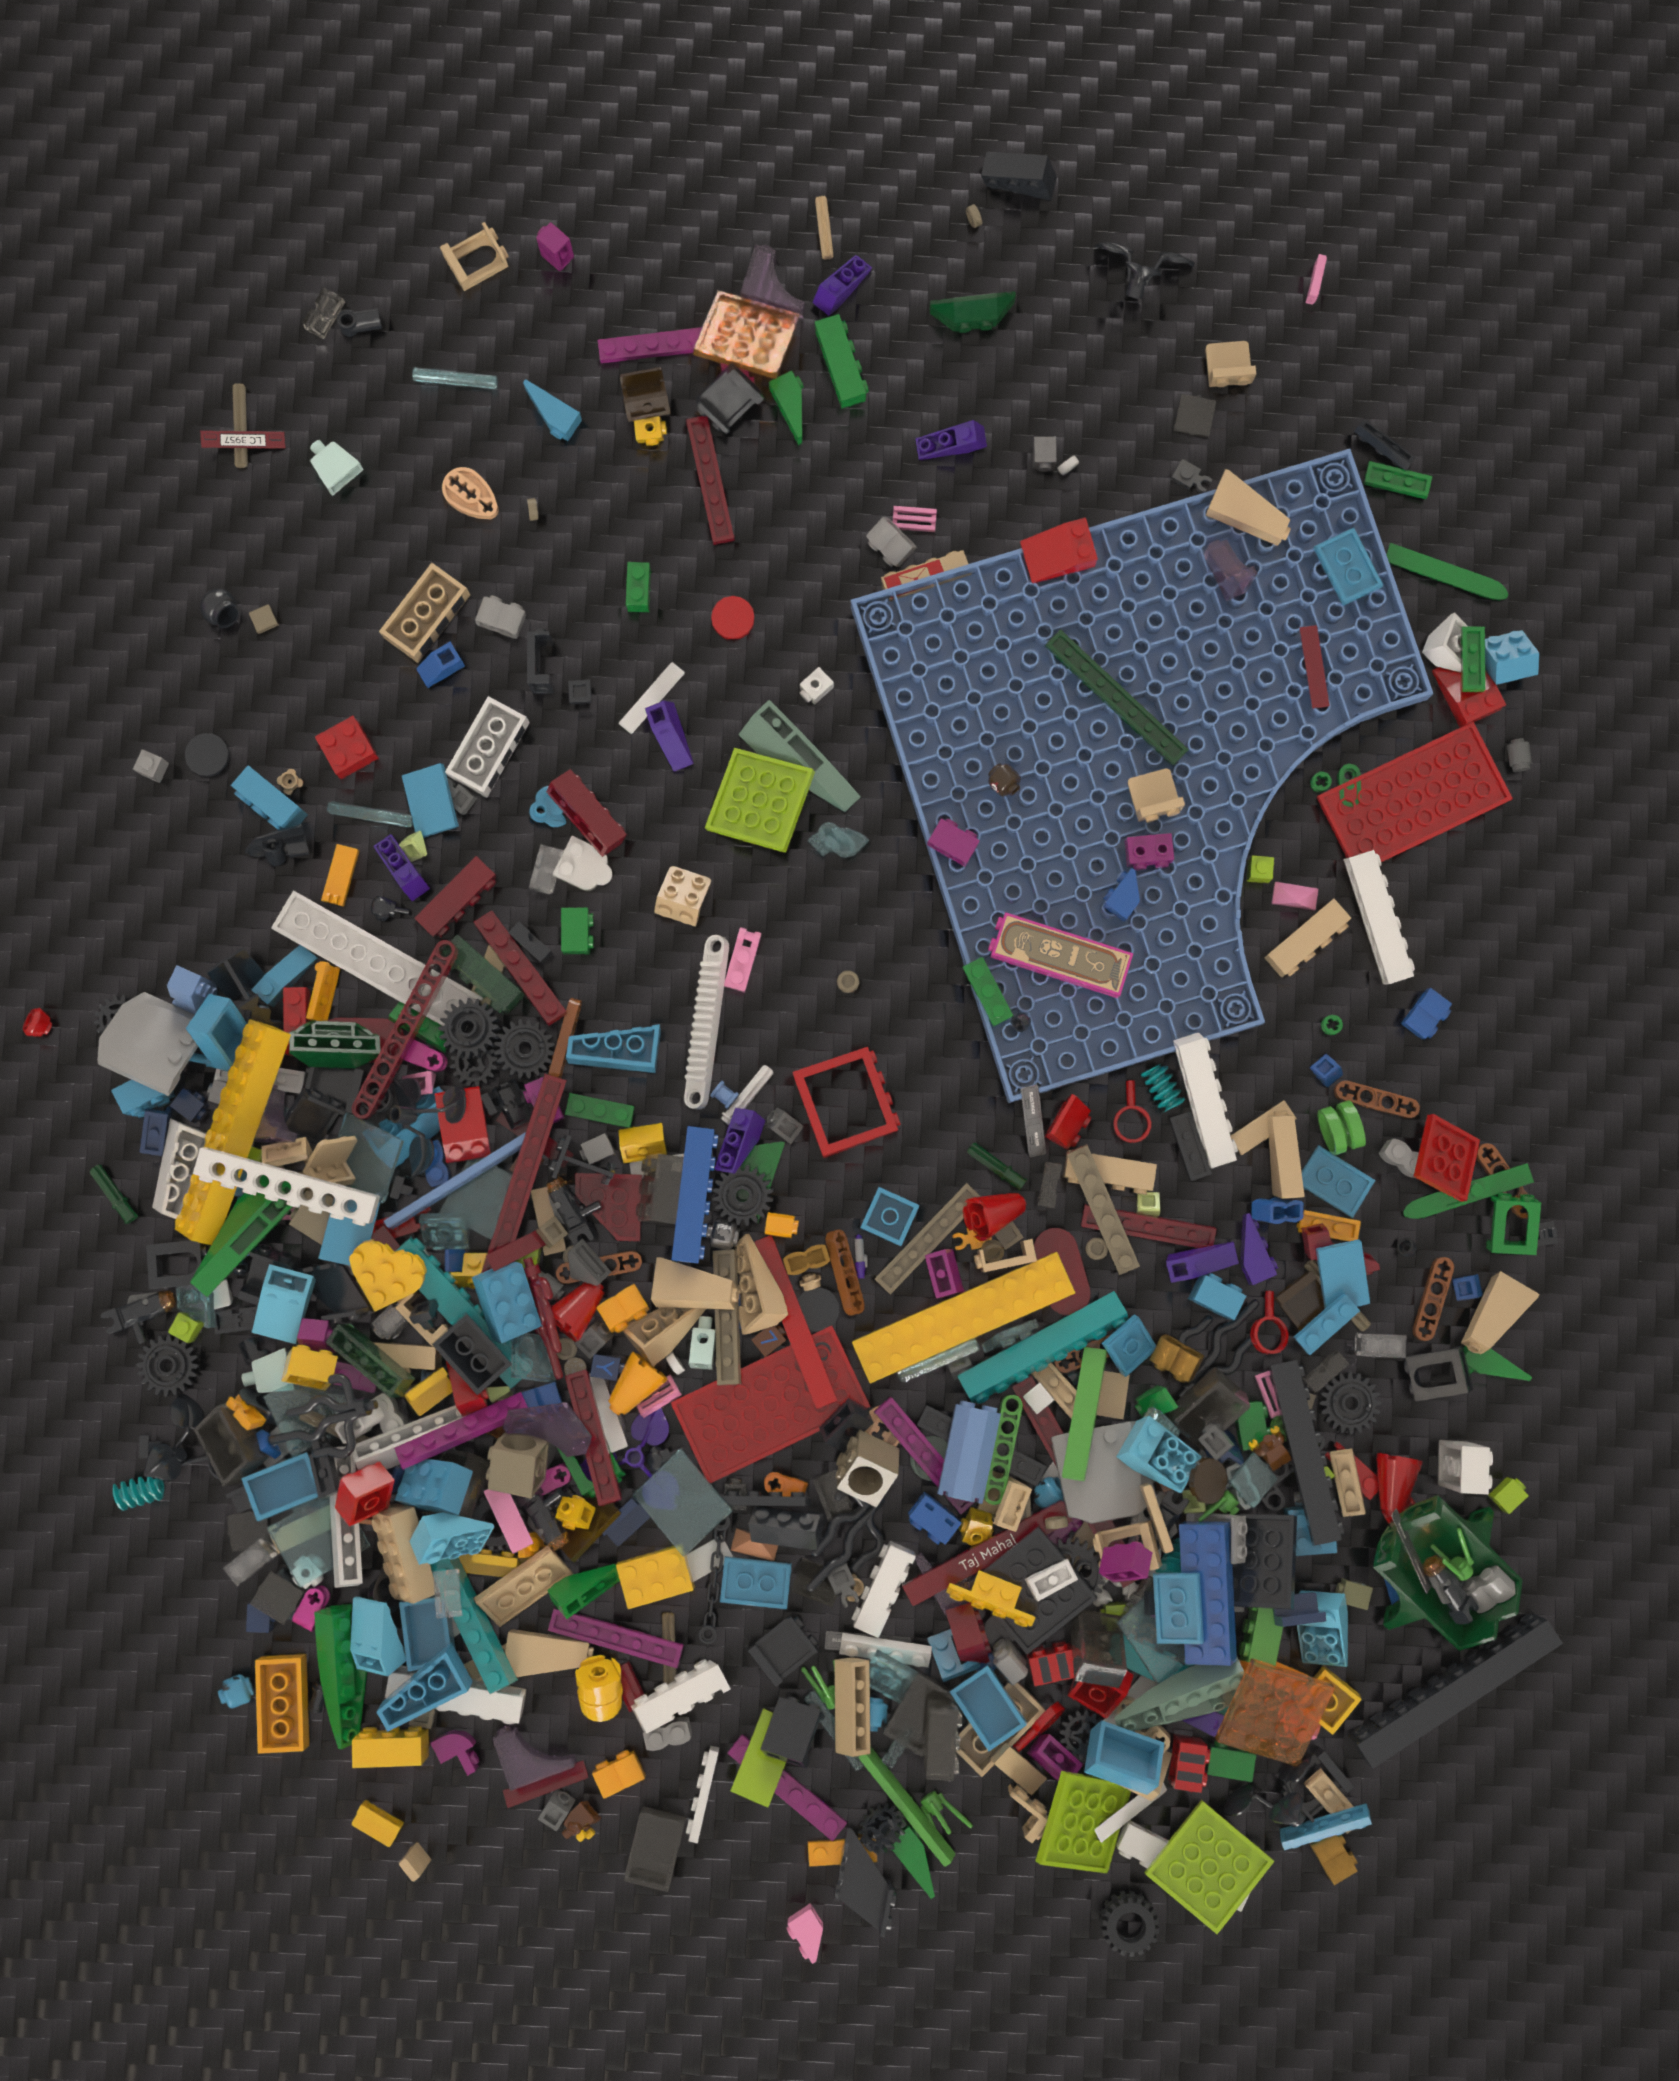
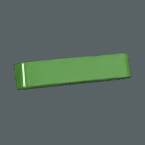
[984,1395,1022,1505]

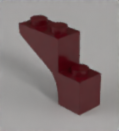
[1301,1223,1380,1275]

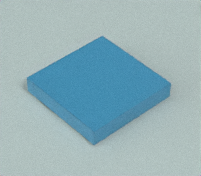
[1102,1314,1156,1377]

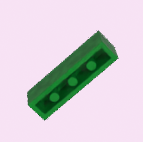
[815,314,869,409]

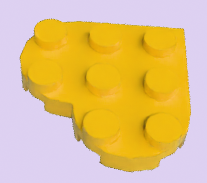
[349,1239,427,1311]

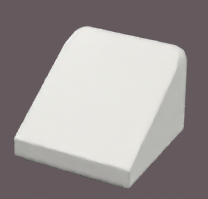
[207,1279,234,1310]
[1023,1383,1054,1414]

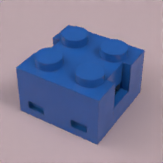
[908,1491,961,1545]

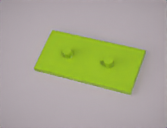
[730,1709,786,1808]

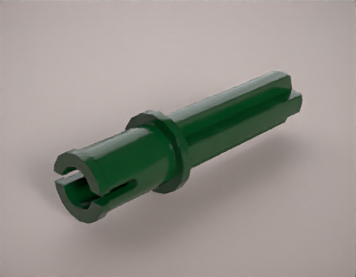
[967,1143,1027,1191]
[90,1165,138,1224]

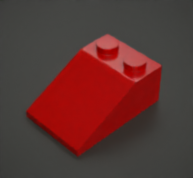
[1020,518,1098,583]
[1432,667,1506,728]
[435,1086,491,1163]
[1044,1094,1092,1150]

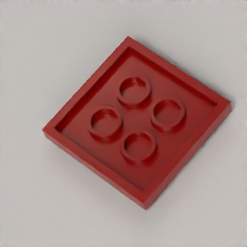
[1413,1114,1480,1202]

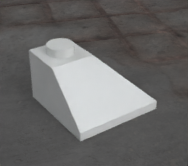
[1422,613,1467,672]

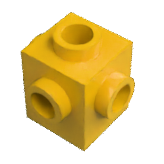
[634,416,667,446]
[555,1495,596,1530]
[959,1507,993,1546]

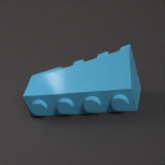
[364,1086,444,1170]

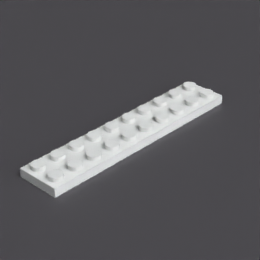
[271,890,484,1030]

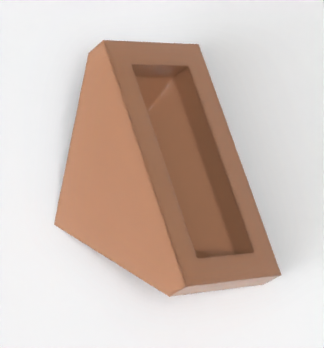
[731,1528,778,1561]

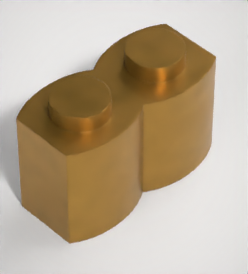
[783,1245,830,1275]
[1150,1334,1204,1382]
[1309,1835,1358,1885]

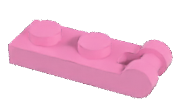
[724,927,762,992]

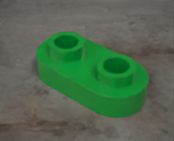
[1337,764,1361,807]

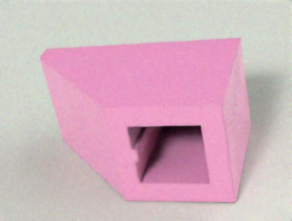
[786,1903,823,1964]

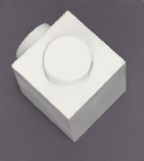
[800,667,834,705]

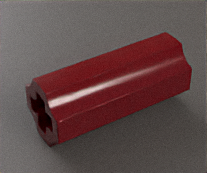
[620,1661,644,1712]

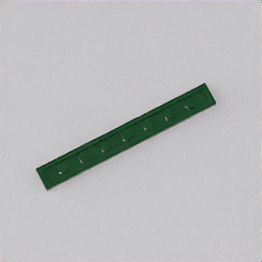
[1045,629,1189,766]

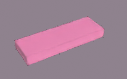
[484,1489,534,1554]

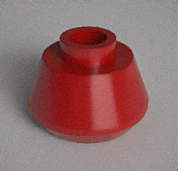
[23,1008,52,1037]

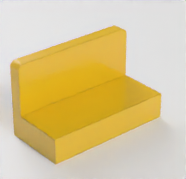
[619,1123,667,1163]
[404,1367,453,1416]
[352,1800,404,1847]

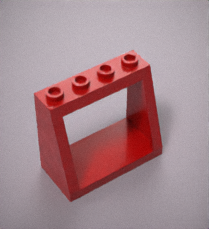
[793,1047,901,1158]

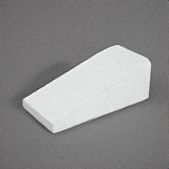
[1025,1559,1078,1601]

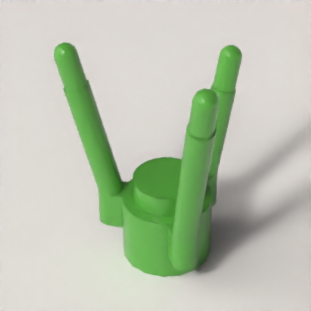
[1198,1490,1240,1522]
[1431,1528,1474,1581]
[801,1660,835,1710]
[920,1791,973,1834]

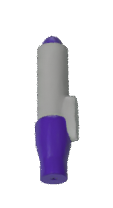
[855,1235,867,1278]

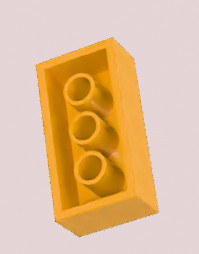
[255,1654,309,1754]

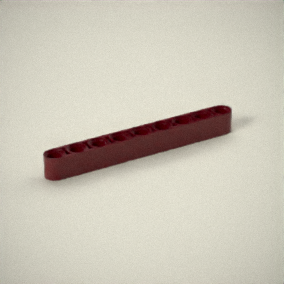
[352,940,458,1119]

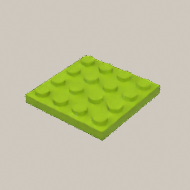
[705,748,815,853]
[1036,1771,1131,1874]
[1144,1800,1274,1934]

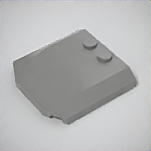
[97,992,198,1096]
[1051,1421,1157,1524]

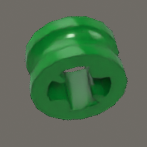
[1310,772,1332,793]
[1321,1015,1343,1035]

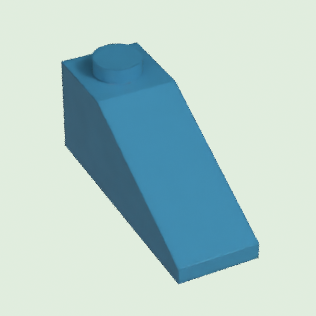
[523,379,582,441]
[252,945,318,1007]

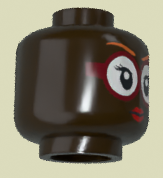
[988,763,1021,797]

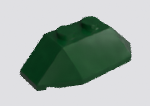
[929,291,1016,333]
[289,1021,380,1068]

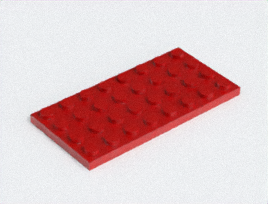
[1316,722,1513,862]
[671,1325,870,1484]

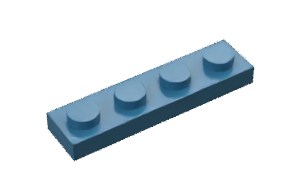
[1280,1803,1372,1850]

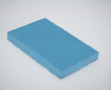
[1313,528,1384,606]
[402,763,459,838]
[1301,1145,1375,1218]
[318,1197,380,1266]
[1316,1239,1370,1309]
[720,1556,792,1609]
[1153,1573,1204,1644]

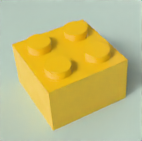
[281,1345,338,1391]
[1296,1665,1361,1735]

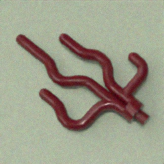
[523,1257,563,1380]

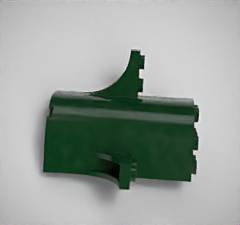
[1373,1495,1523,1651]

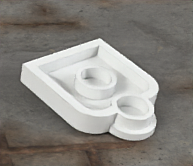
[552,836,612,891]

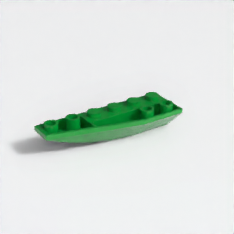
[190,1175,293,1297]
[314,1604,367,1749]

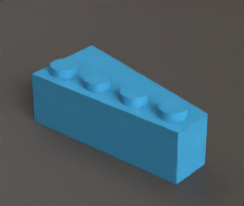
[566,1024,661,1073]
[377,1643,473,1732]

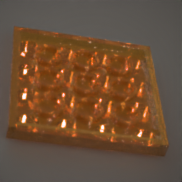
[693,290,800,379]
[1215,1658,1335,1767]

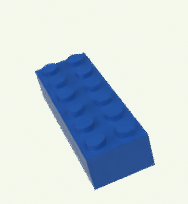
[672,1126,718,1263]
[1179,1521,1237,1666]

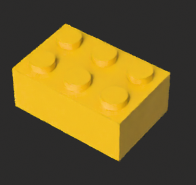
[616,1543,695,1609]
[352,1726,429,1768]

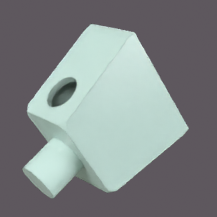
[310,440,363,496]
[689,1316,716,1370]
[242,1348,299,1393]

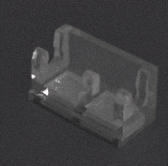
[529,844,564,894]
[433,1569,462,1618]

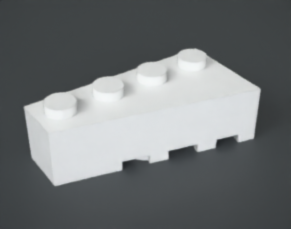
[153,1118,206,1219]
[851,1541,916,1638]
[631,1659,730,1733]

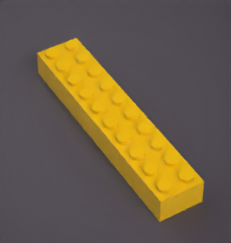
[175,1019,291,1245]
[852,1252,1075,1383]

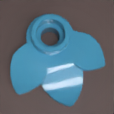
[529,786,566,827]

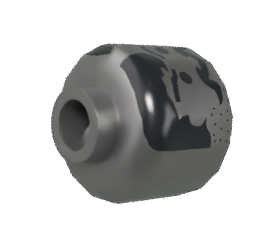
[706,1219,740,1250]

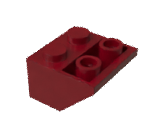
[945,1603,992,1663]

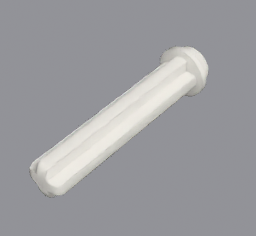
[721,1065,773,1125]

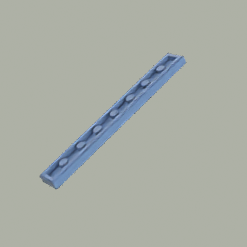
[384,1132,526,1230]

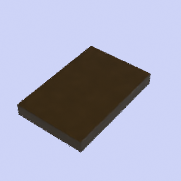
[555,1496,621,1563]

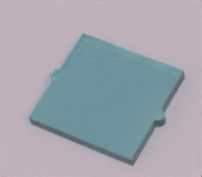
[1229,1453,1278,1508]

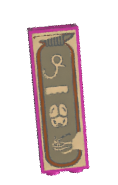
[988,912,1133,999]

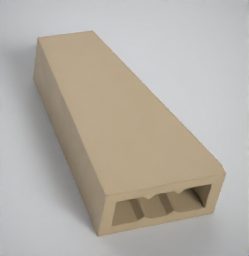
[1206,469,1291,546]
[1267,1111,1304,1199]
[651,1257,739,1310]
[1461,1271,1539,1355]
[355,1341,443,1370]
[505,1629,594,1677]

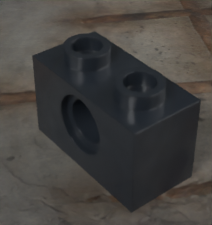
[819,1398,874,1452]

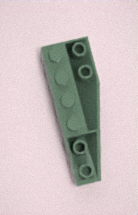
[739,700,861,812]
[1114,1657,1251,1731]

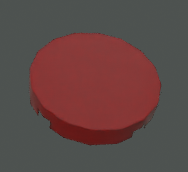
[711,596,755,640]

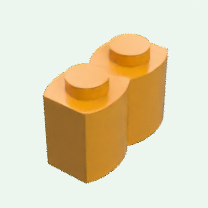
[765,1212,799,1238]
[596,1284,649,1333]
[592,1749,646,1799]

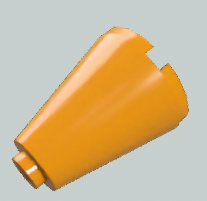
[608,1351,668,1415]

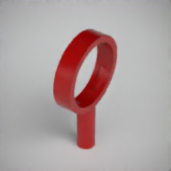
[1113,1081,1151,1143]
[1250,1291,1289,1355]
[1013,1701,1065,1753]

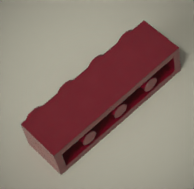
[546,769,627,857]
[414,856,497,939]

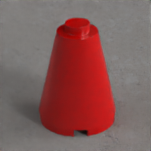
[963,1193,1026,1241]
[551,1282,604,1342]
[1376,1453,1423,1515]

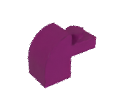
[430,1730,479,1776]

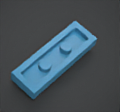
[1294,1293,1360,1355]

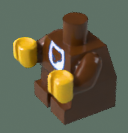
[1249,1426,1292,1471]
[562,1801,601,1842]

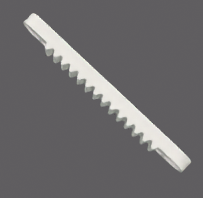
[684,935,729,1110]

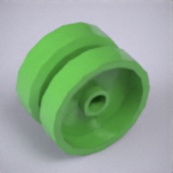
[1318,1100,1366,1156]

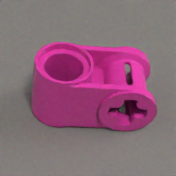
[404,1040,448,1072]
[540,1463,573,1496]
[292,1585,330,1632]

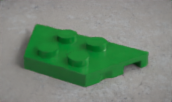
[728,1142,785,1223]

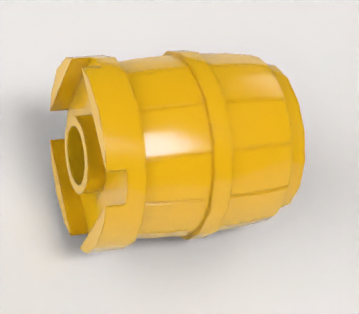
[575,1655,623,1722]

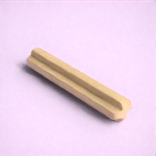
[815,196,833,260]

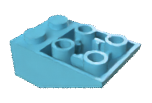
[252,1264,316,1344]
[1116,1415,1202,1493]
[409,1512,494,1565]
[1297,1590,1348,1667]
[350,1596,406,1677]

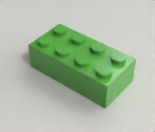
[1238,1608,1283,1669]

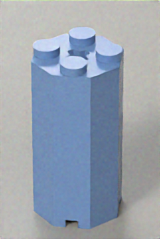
[937,1401,1001,1504]

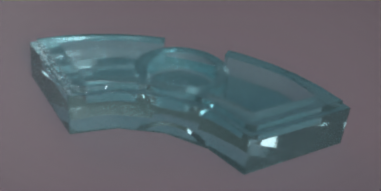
[808,828,869,856]

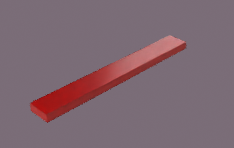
[754,1235,837,1409]

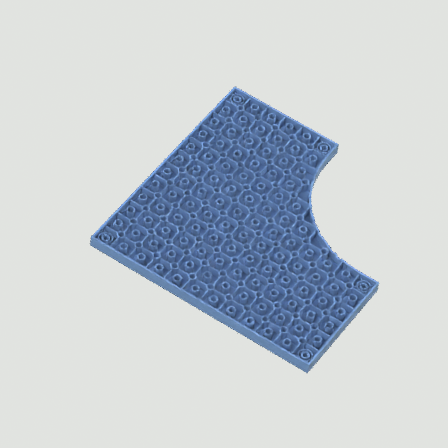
[851,449,1433,1103]

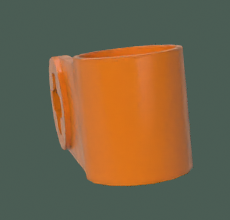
[764,1472,808,1497]

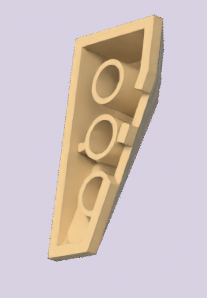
[734,1234,788,1334]
[623,1307,706,1367]

